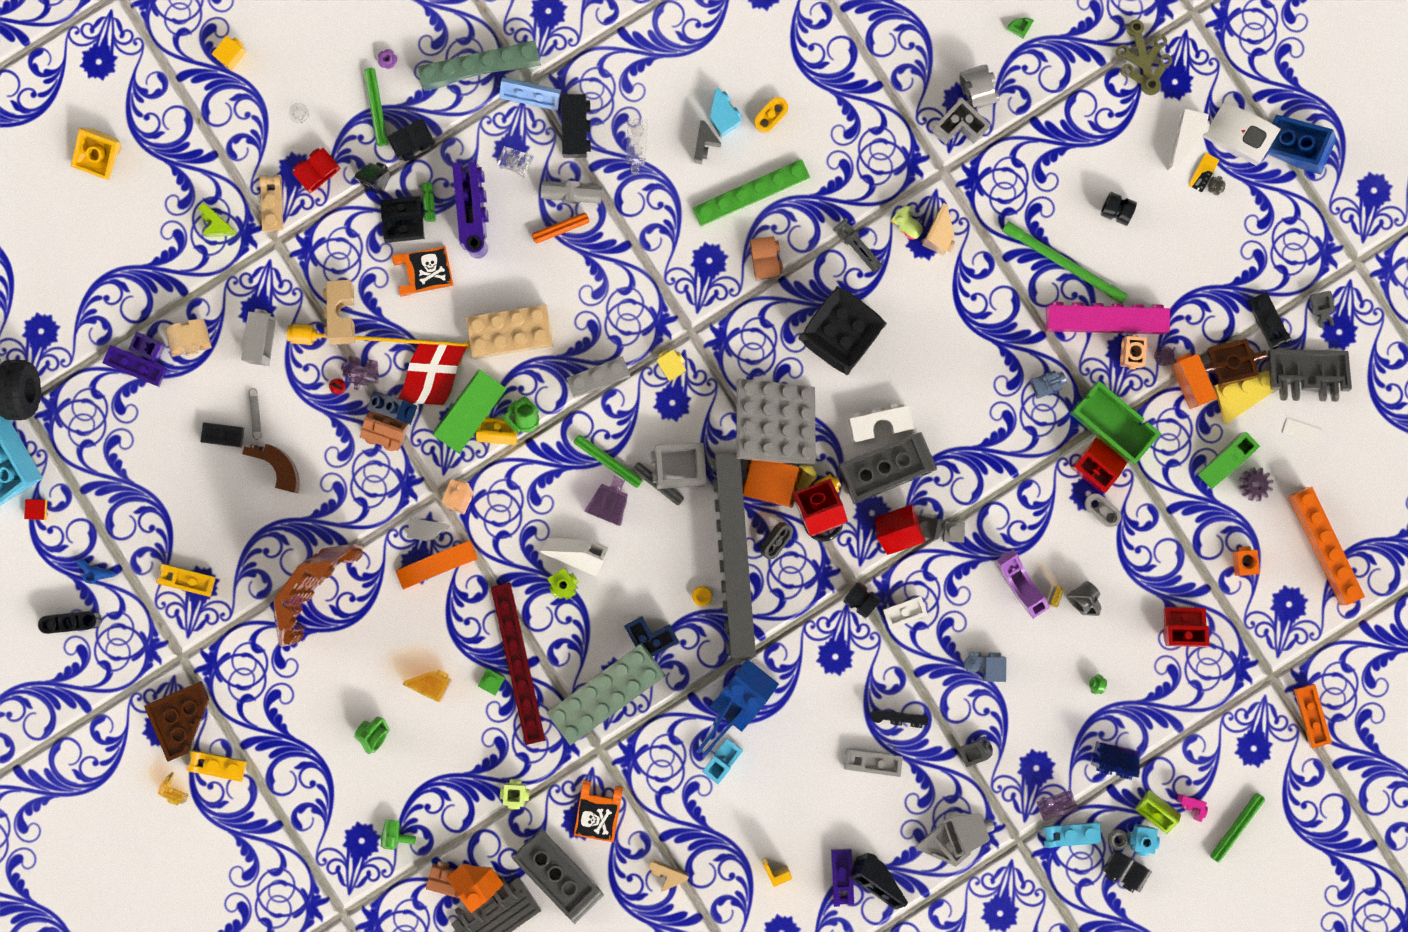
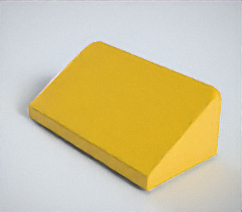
[476,418,518,445]

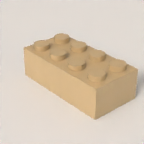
[466,305,554,359]

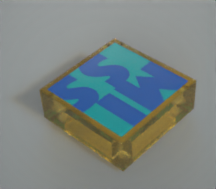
[1048,586,1064,608]

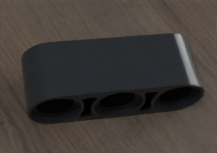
[38,611,102,634]

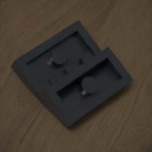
[380,196,425,243]

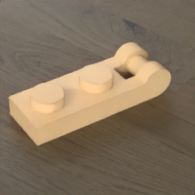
[260,174,284,232]

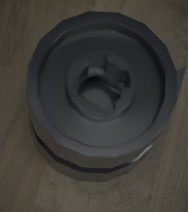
[1100,192,1137,226]
[843,581,881,619]

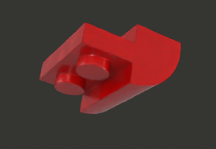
[1163,607,1210,647]

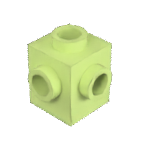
[500,779,530,809]

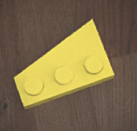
[1214,370,1275,424]

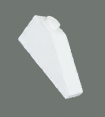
[1168,109,1210,172]

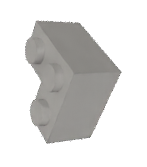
[932,98,991,145]

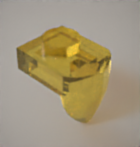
[157,772,189,805]

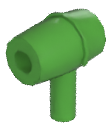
[380,819,416,850]

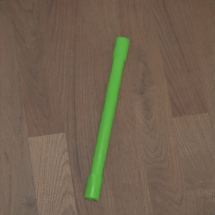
[1002,221,1128,304]

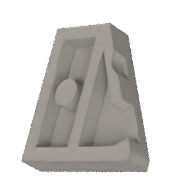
[914,823,971,867]

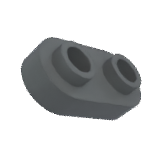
[760,522,793,560]

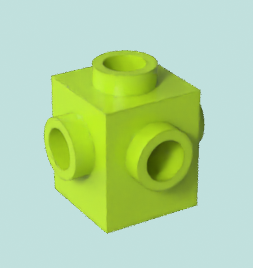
[547,568,579,600]

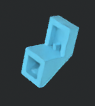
[702,738,743,784]

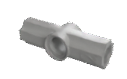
[541,181,602,204]

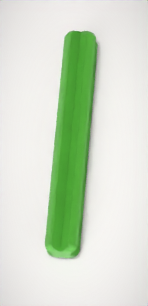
[364,68,388,146]
[574,435,643,488]
[1210,793,1265,863]

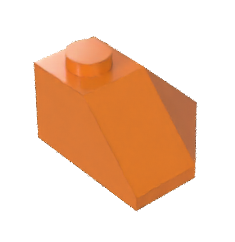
[446,864,504,913]

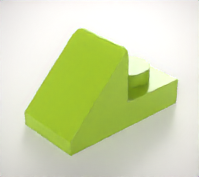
[198,203,237,237]

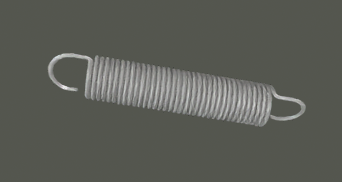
[249,388,262,440]

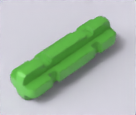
[422,182,436,222]

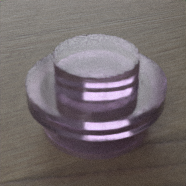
[1154,346,1175,366]

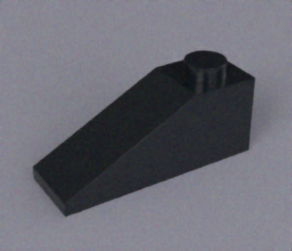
[354,162,391,196]
[849,853,908,910]

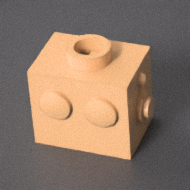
[1120,335,1147,370]
[442,479,473,515]

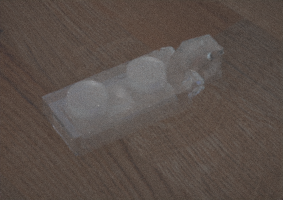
[626,118,648,175]

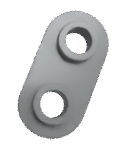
[1084,494,1121,527]

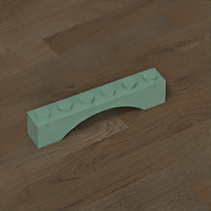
[417,40,541,91]

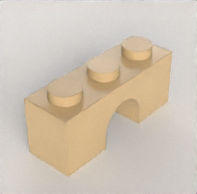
[323,280,355,345]

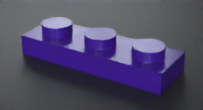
[102,345,167,387]

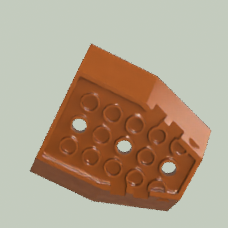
[274,544,364,647]

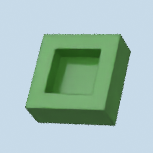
[478,668,506,696]

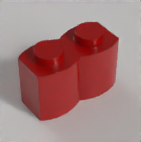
[292,148,341,194]

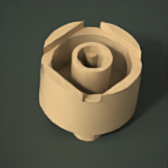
[165,319,212,357]

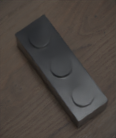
[562,94,591,158]

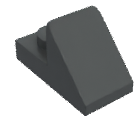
[694,120,721,164]

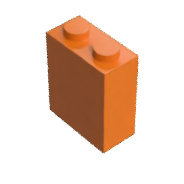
[1171,352,1217,409]
[742,460,802,508]

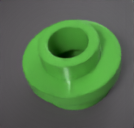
[1089,674,1107,694]

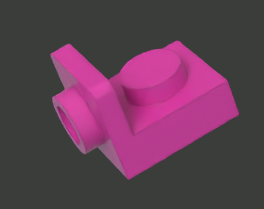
[1177,794,1208,822]

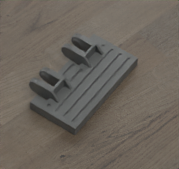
[1268,349,1352,402]
[451,876,541,932]

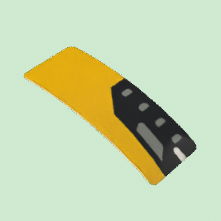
[1189,153,1219,192]

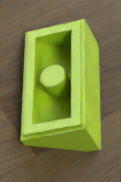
[1135,790,1181,834]

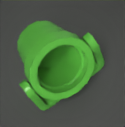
[503,396,540,433]
[354,716,390,754]

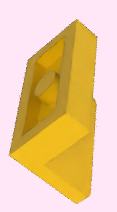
[762,858,792,887]

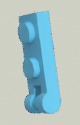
[1043,822,1101,848]

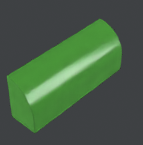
[431,369,507,454]

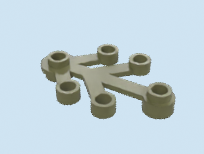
[1115,20,1172,95]

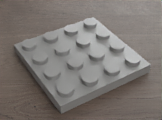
[736,378,816,466]

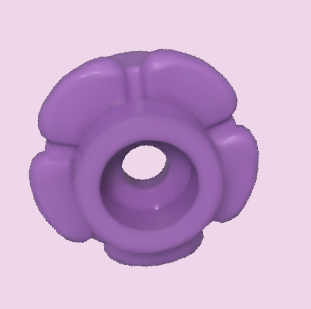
[378,49,397,69]

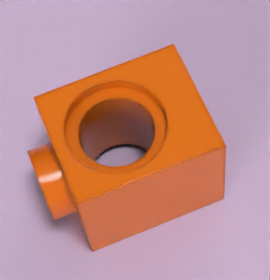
[1233,546,1260,576]

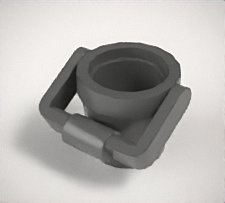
[1067,581,1102,616]

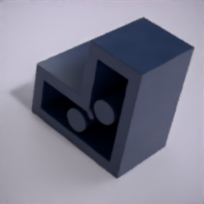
[624,616,679,657]

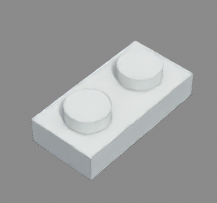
[883,596,928,629]

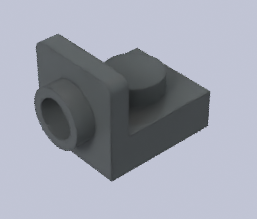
[917,515,944,540]
[958,736,993,767]

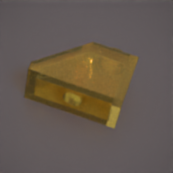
[403,669,452,702]

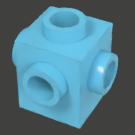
[1129,824,1160,857]

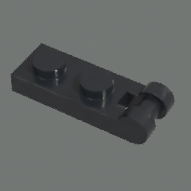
[1247,292,1292,349]
[870,710,929,728]

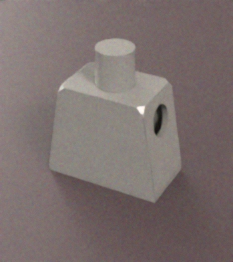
[943,813,994,858]

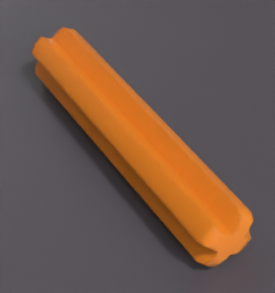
[532,212,589,243]

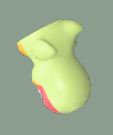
[891,206,923,240]

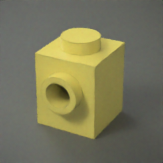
[656,349,686,382]

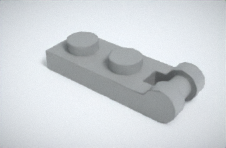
[844,749,903,777]

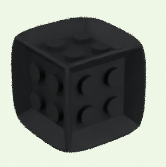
[798,286,887,375]

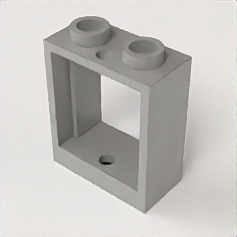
[241,309,276,366]
[650,443,707,489]

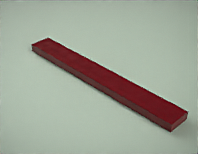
[491,583,546,745]

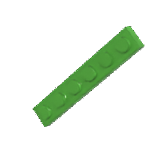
[693,159,810,227]

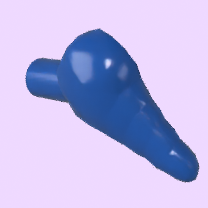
[77,558,116,584]

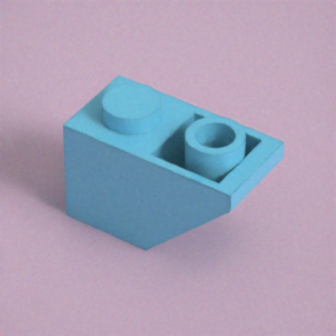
[710,88,742,138]

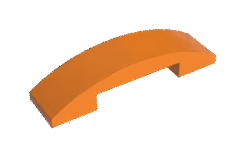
[396,540,478,590]

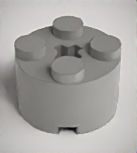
[959,64,1000,110]

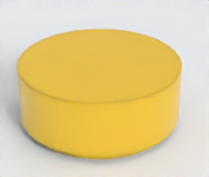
[692,586,712,606]

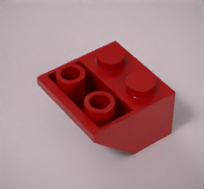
[1071,437,1127,494]

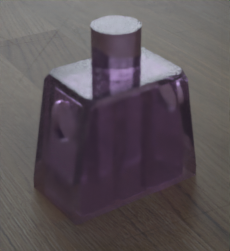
[584,476,628,527]

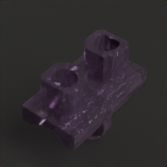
[341,356,379,390]
[1036,789,1078,822]

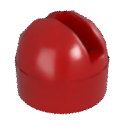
[329,378,346,395]

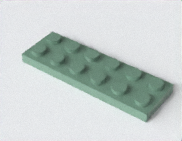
[547,643,666,746]

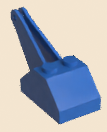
[697,659,779,758]

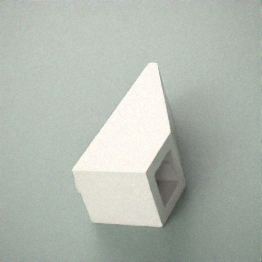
[541,538,609,576]

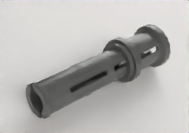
[832,218,883,273]

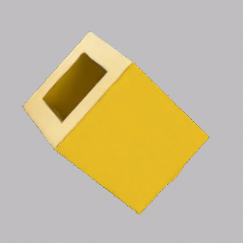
[212,35,246,71]

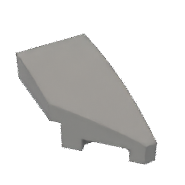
[407,518,450,541]

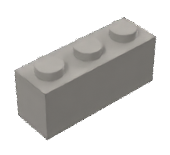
[566,356,631,399]

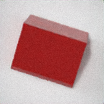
[874,504,926,555]

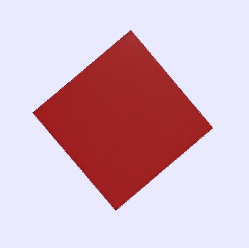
[24,499,47,520]

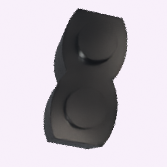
[387,119,435,161]
[1102,849,1152,893]

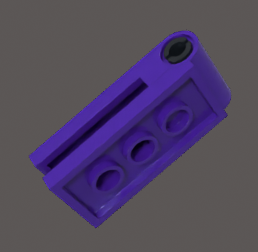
[452,161,489,259]

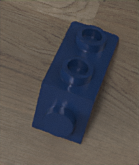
[367,391,417,425]

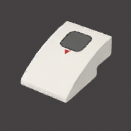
[1203,102,1280,166]

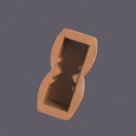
[749,236,783,281]

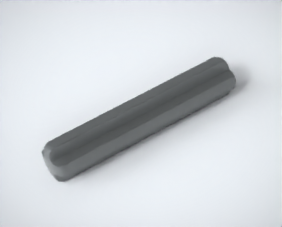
[633,462,684,505]

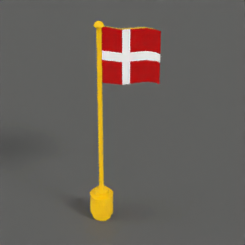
[287,324,471,405]

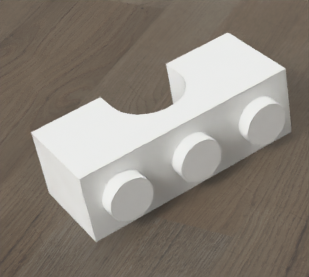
[848,403,914,443]

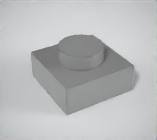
[943,521,965,543]

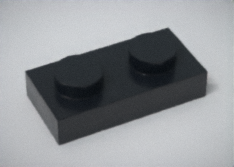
[200,422,244,448]

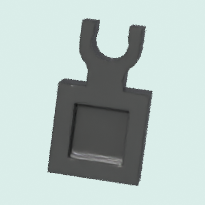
[1309,291,1335,328]

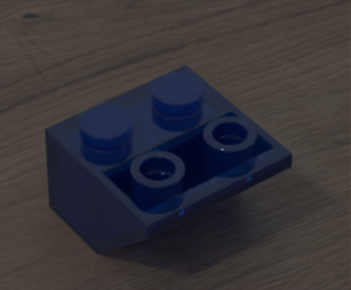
[1091,741,1140,780]

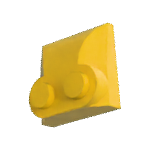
[71,128,121,180]

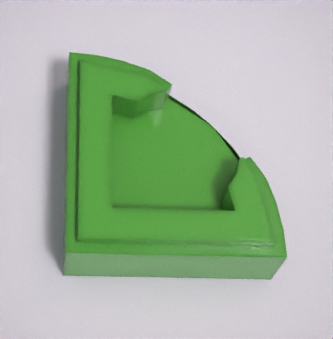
[1006,18,1034,39]

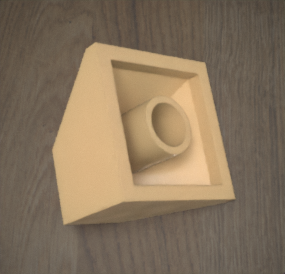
[922,203,955,256]

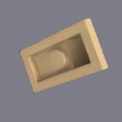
[648,859,689,892]

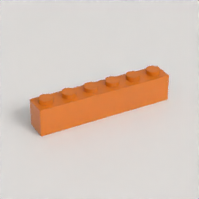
[1288,487,1365,605]

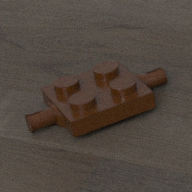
[1203,339,1268,387]

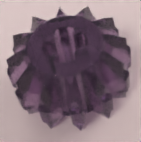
[1238,467,1274,501]

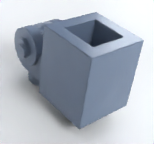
[1030,370,1067,399]
[964,652,1006,682]

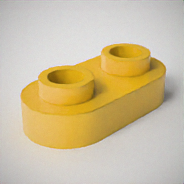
[754,97,788,133]

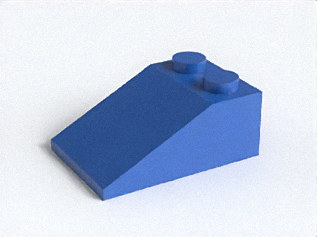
[1266,114,1336,175]

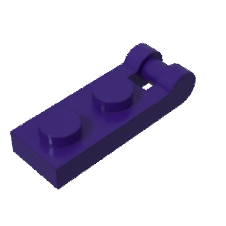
[831,849,854,907]

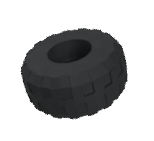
[0,360,41,420]

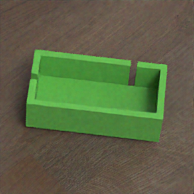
[1069,381,1162,465]

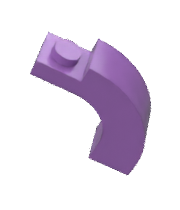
[996,549,1050,619]

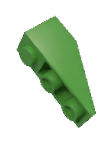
[1198,432,1260,489]

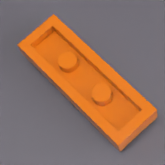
[1294,684,1332,749]

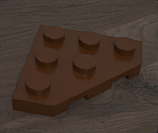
[144,681,210,762]

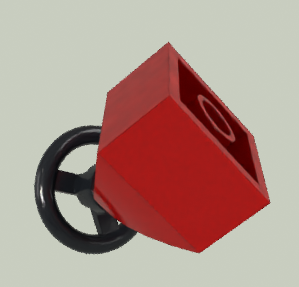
[793,478,848,542]

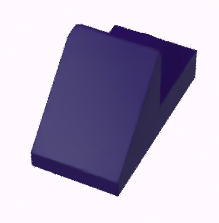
[128,331,166,362]

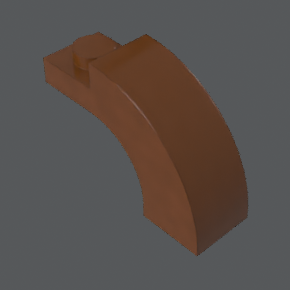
[242,444,300,493]

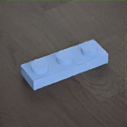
[499,77,561,111]

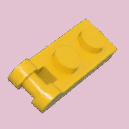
[156,563,216,597]
[186,750,247,782]

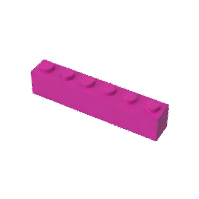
[1045,302,1170,335]

